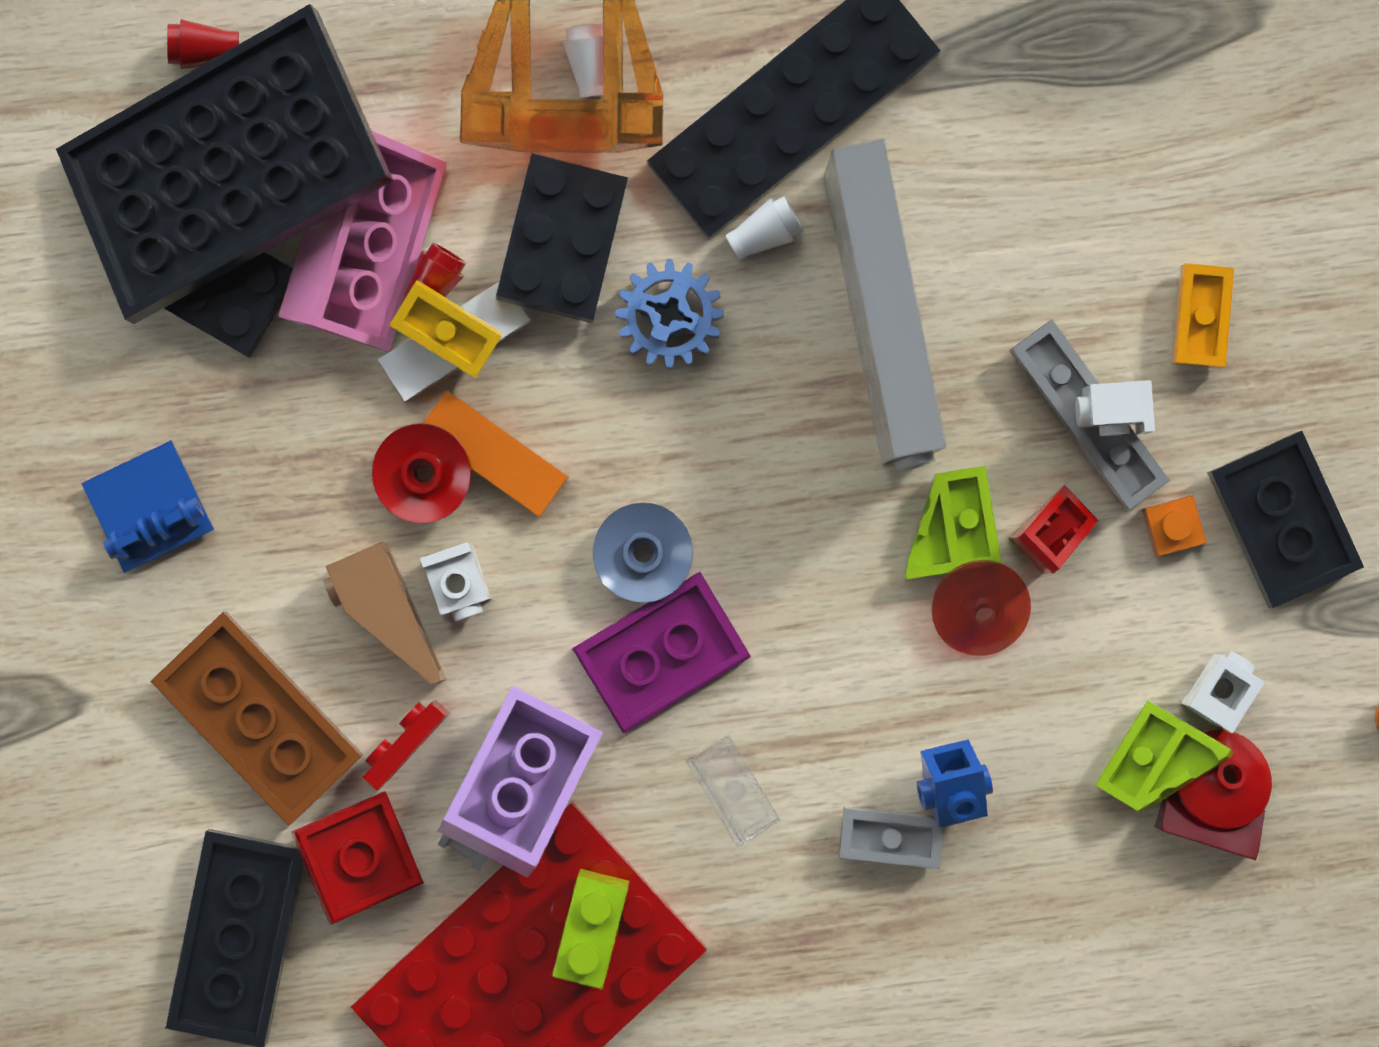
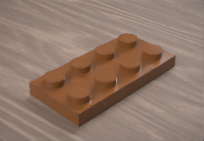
[150,611,364,826]

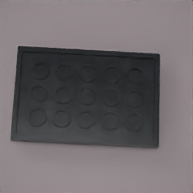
[56,4,393,324]

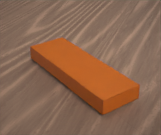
[423,390,569,517]

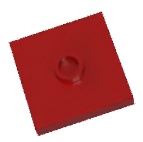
[291,791,424,925]

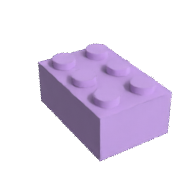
[438,686,603,877]

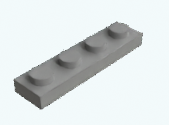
[1009,319,1170,511]

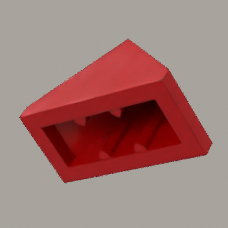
[1008,485,1099,574]

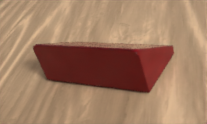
[1154,792,1265,861]

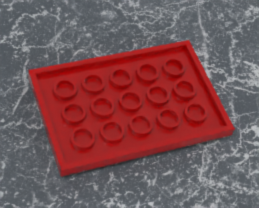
[351,801,707,1047]

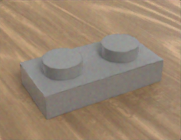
[838,806,944,869]

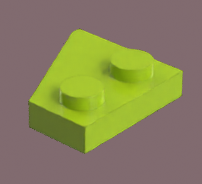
[904,465,1002,580]
[1095,700,1234,813]

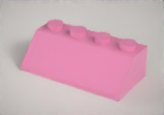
[278,130,447,352]

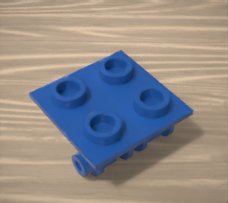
[81,440,215,573]

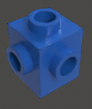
[916,739,993,828]

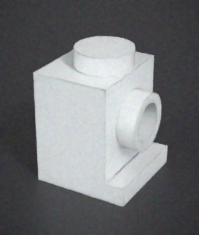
[1075,380,1155,436]
[420,542,491,621]
[1180,651,1265,733]

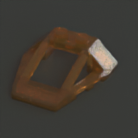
[460,0,664,153]

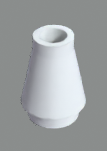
[562,23,611,98]
[726,196,804,261]

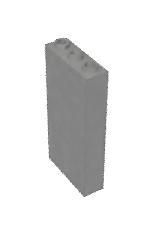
[824,139,946,472]

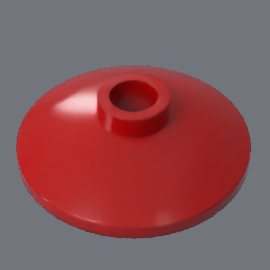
[372,423,472,523]
[1177,730,1272,830]

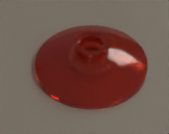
[931,560,1031,656]

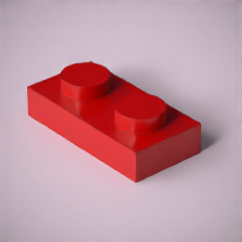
[362,700,450,791]

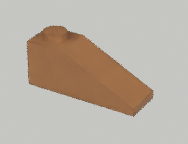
[323,542,446,685]

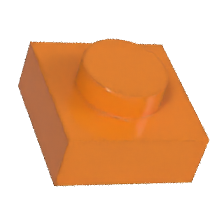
[1142,495,1207,556]

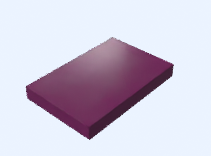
[572,572,751,734]

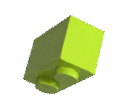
[553,869,629,989]

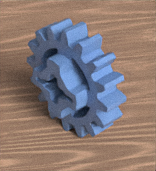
[615,259,724,369]

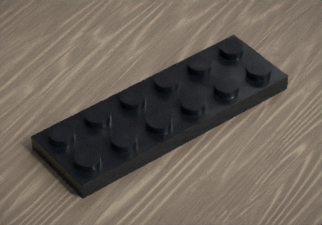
[647,0,941,240]

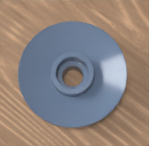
[593,502,693,603]

